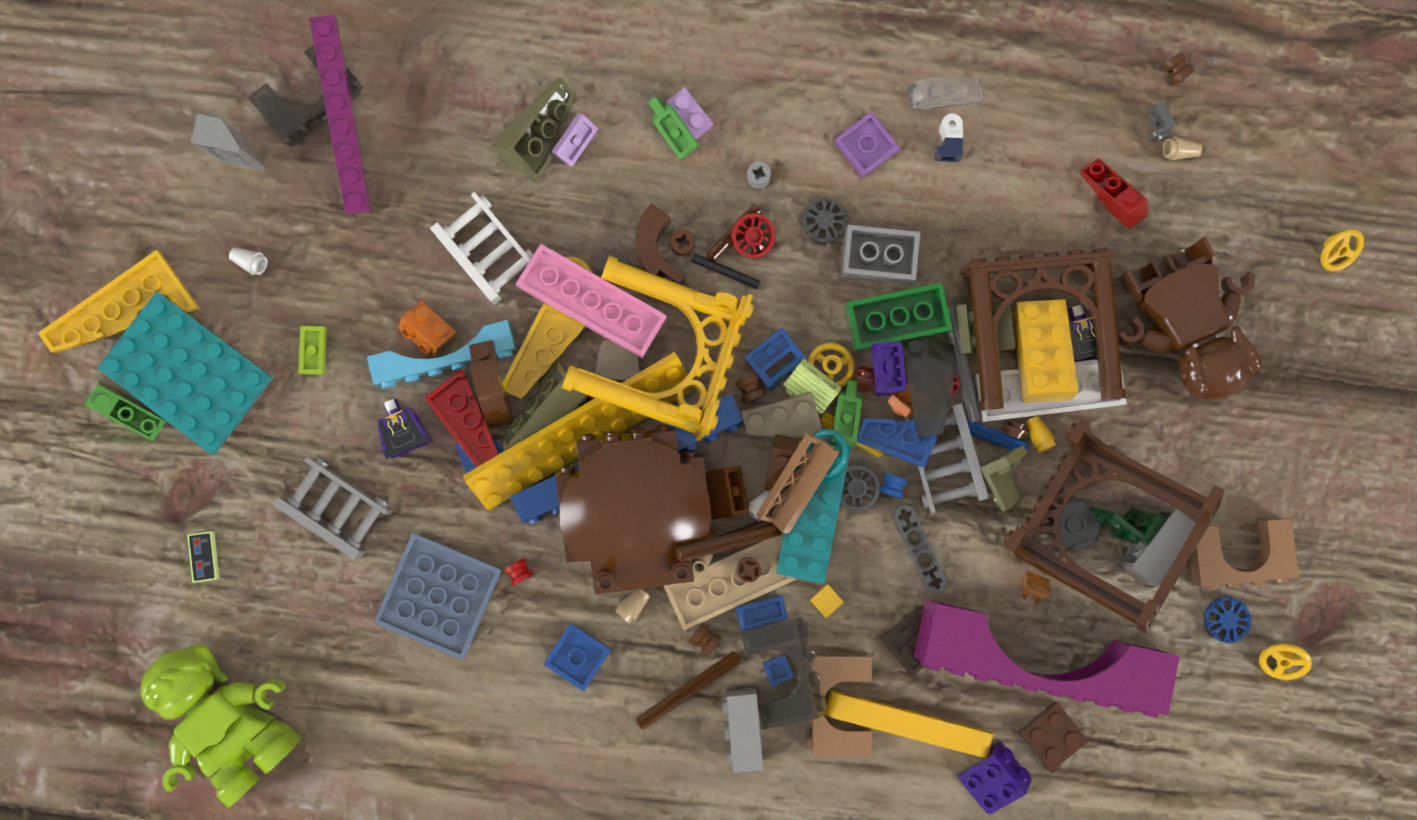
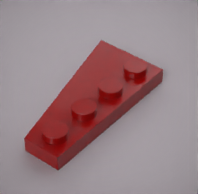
[424,369,499,467]

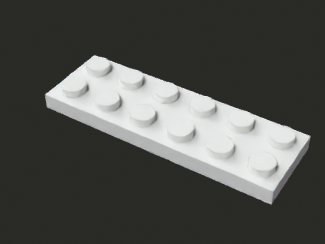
[975,359,1127,422]

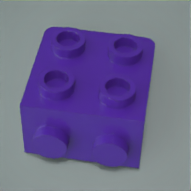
[959,741,1032,814]

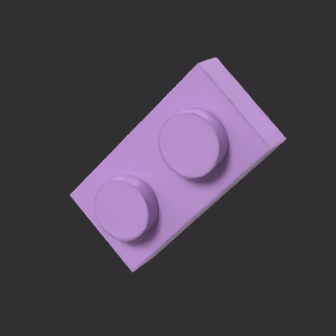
[666,88,714,140]
[551,113,598,167]

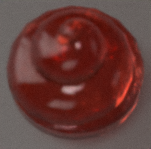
[853,366,875,392]

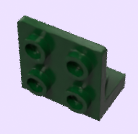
[1089,506,1165,545]

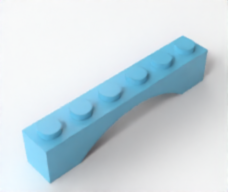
[367,320,518,389]

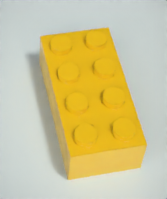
[1012,299,1078,403]

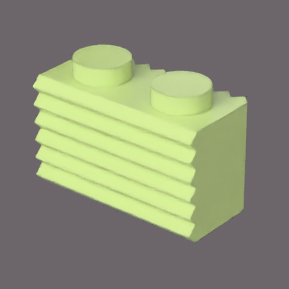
[783,359,842,415]

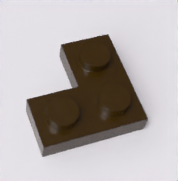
[880,607,925,677]

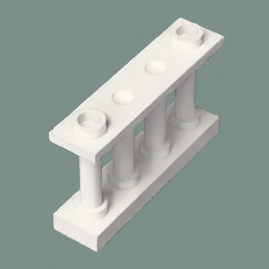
[430,192,533,305]

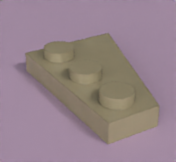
[741,391,825,439]

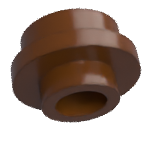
[1004,420,1028,439]

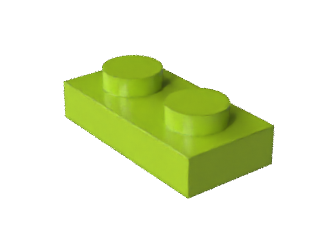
[298,326,327,375]

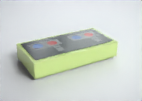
[187,531,220,583]

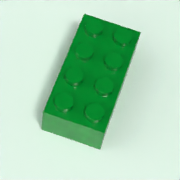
[844,282,953,353]

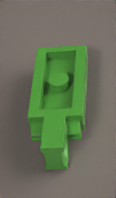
[648,97,700,160]
[831,380,862,446]

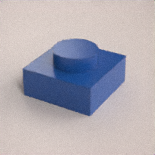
[762,654,794,687]

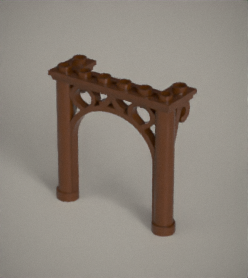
[959,248,1126,411]

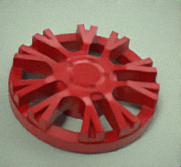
[731,213,775,258]

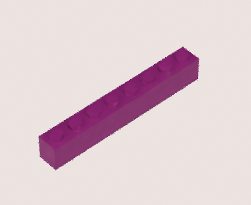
[309,15,373,216]

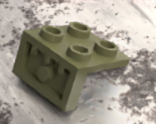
[956,302,1016,355]
[981,445,1027,511]

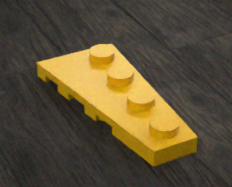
[503,303,586,400]

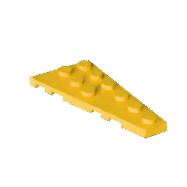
[38,250,201,353]

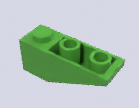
[84,380,166,441]

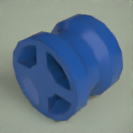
[879,473,908,499]

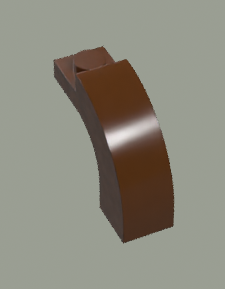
[635,203,685,285]
[469,340,513,428]

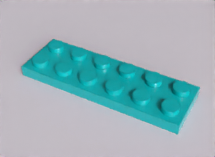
[776,436,851,585]

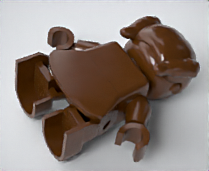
[1117,236,1262,401]

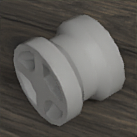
[747,161,771,189]

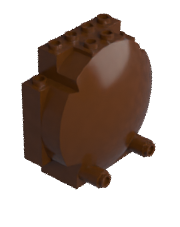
[555,424,713,595]

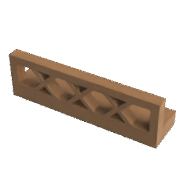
[756,433,840,534]

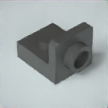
[1146,101,1176,142]

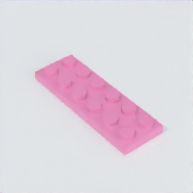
[516,244,667,359]

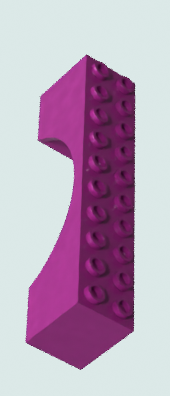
[914,599,1180,718]

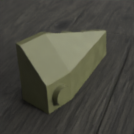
[491,77,575,181]
[501,360,587,451]

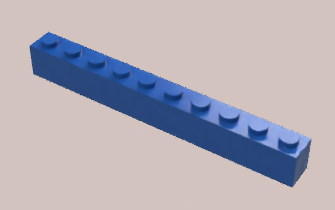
[510,394,744,525]

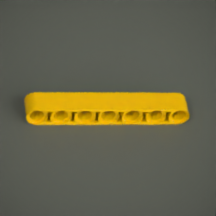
[824,690,994,758]

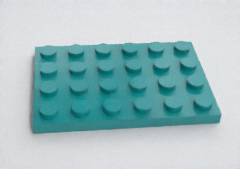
[97,291,274,455]

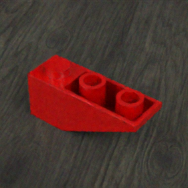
[1080,158,1148,230]

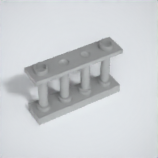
[905,404,989,513]
[274,456,393,560]

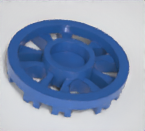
[1204,597,1252,643]

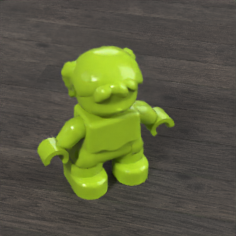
[140,644,301,808]

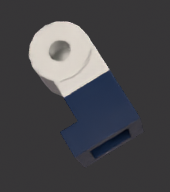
[935,113,963,162]

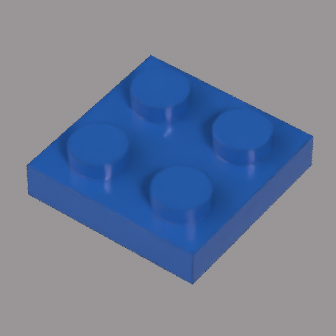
[543,622,612,691]

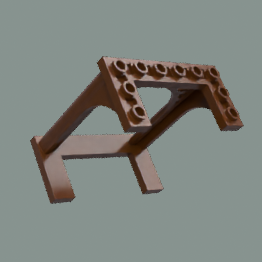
[1004,418,1225,634]

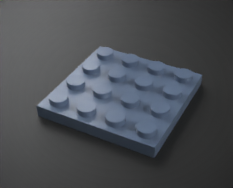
[374,532,503,661]

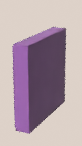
[833,112,900,179]

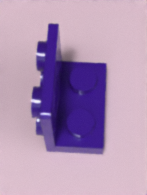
[871,342,907,396]

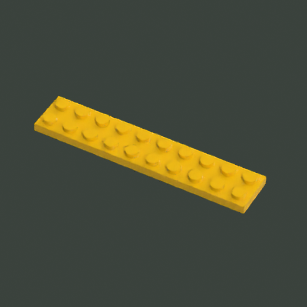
[463,352,695,511]

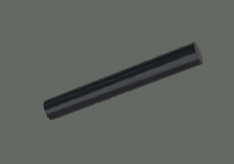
[691,253,761,289]

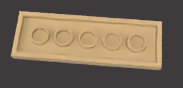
[664,533,796,631]

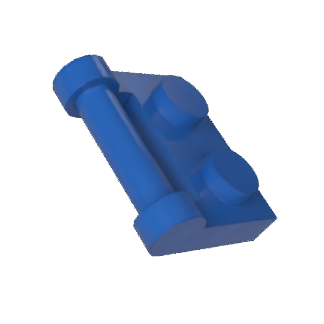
[744,328,808,391]

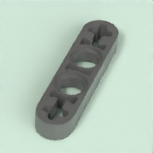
[893,505,946,593]

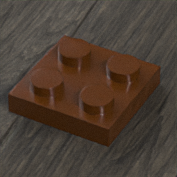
[1018,701,1089,772]

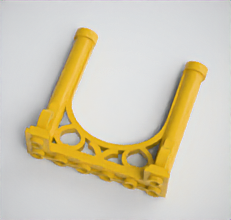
[562,255,754,441]

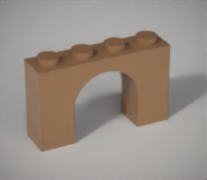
[1189,518,1299,591]
[806,654,872,757]

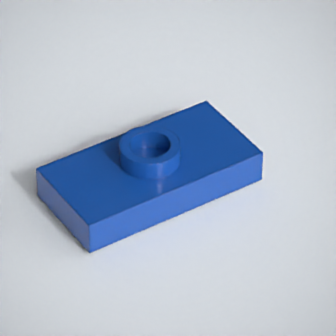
[735,595,788,631]

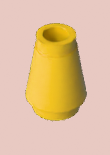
[1026,416,1056,453]

